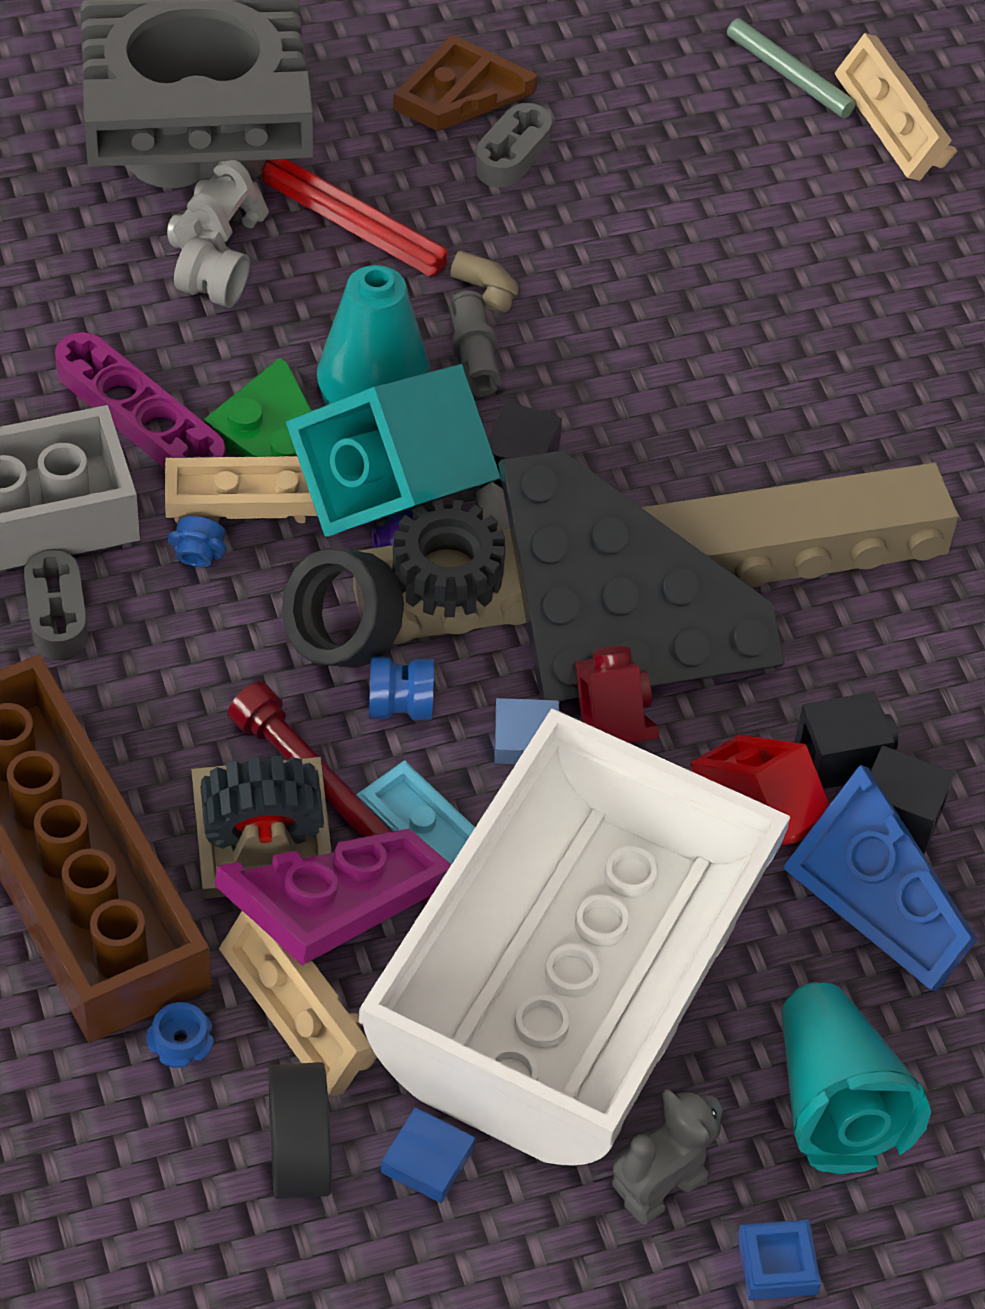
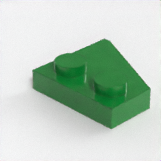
[203,358,312,457]

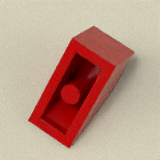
[690,734,830,845]

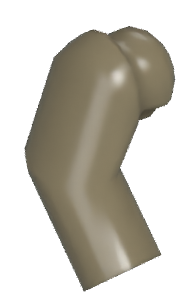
[451,250,519,313]

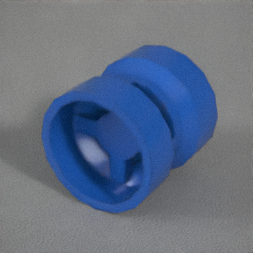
[369,656,434,721]

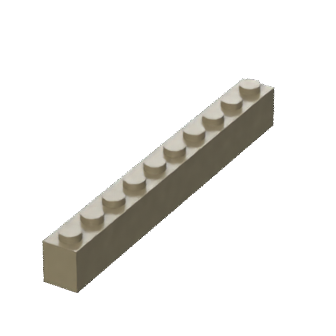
[353,462,958,644]

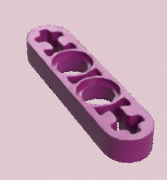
[55,332,226,468]

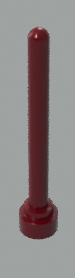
[228,681,433,904]

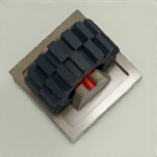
[191,755,331,899]

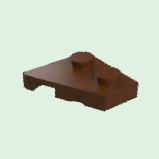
[393,34,538,131]

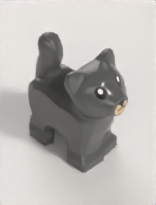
[612,1089,723,1225]

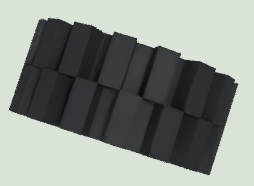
[392,499,506,617]

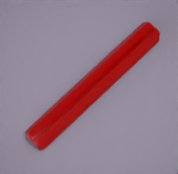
[262,159,448,277]

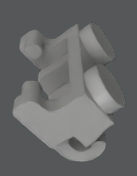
[167,160,269,253]

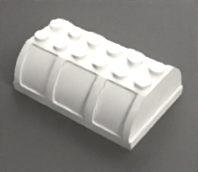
[359,709,790,1165]

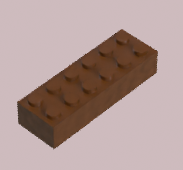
[0,654,211,1044]

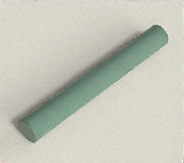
[727,18,856,119]

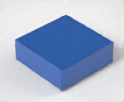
[381,1107,476,1203]
[737,1219,821,1300]

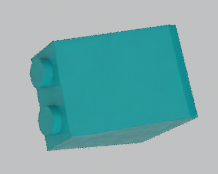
[286,364,501,537]

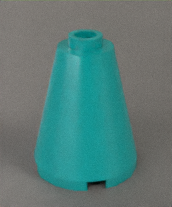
[317,265,431,406]
[781,982,931,1174]

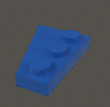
[783,765,978,991]

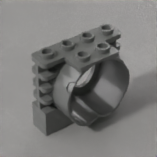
[80,0,313,188]

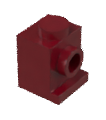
[575,646,659,743]

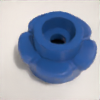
[167,516,227,567]
[146,1002,214,1068]

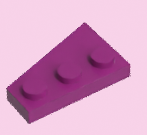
[215,829,451,966]

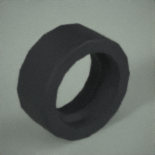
[282,548,404,668]
[268,1062,332,1199]

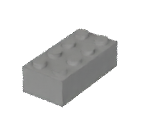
[0,405,140,570]

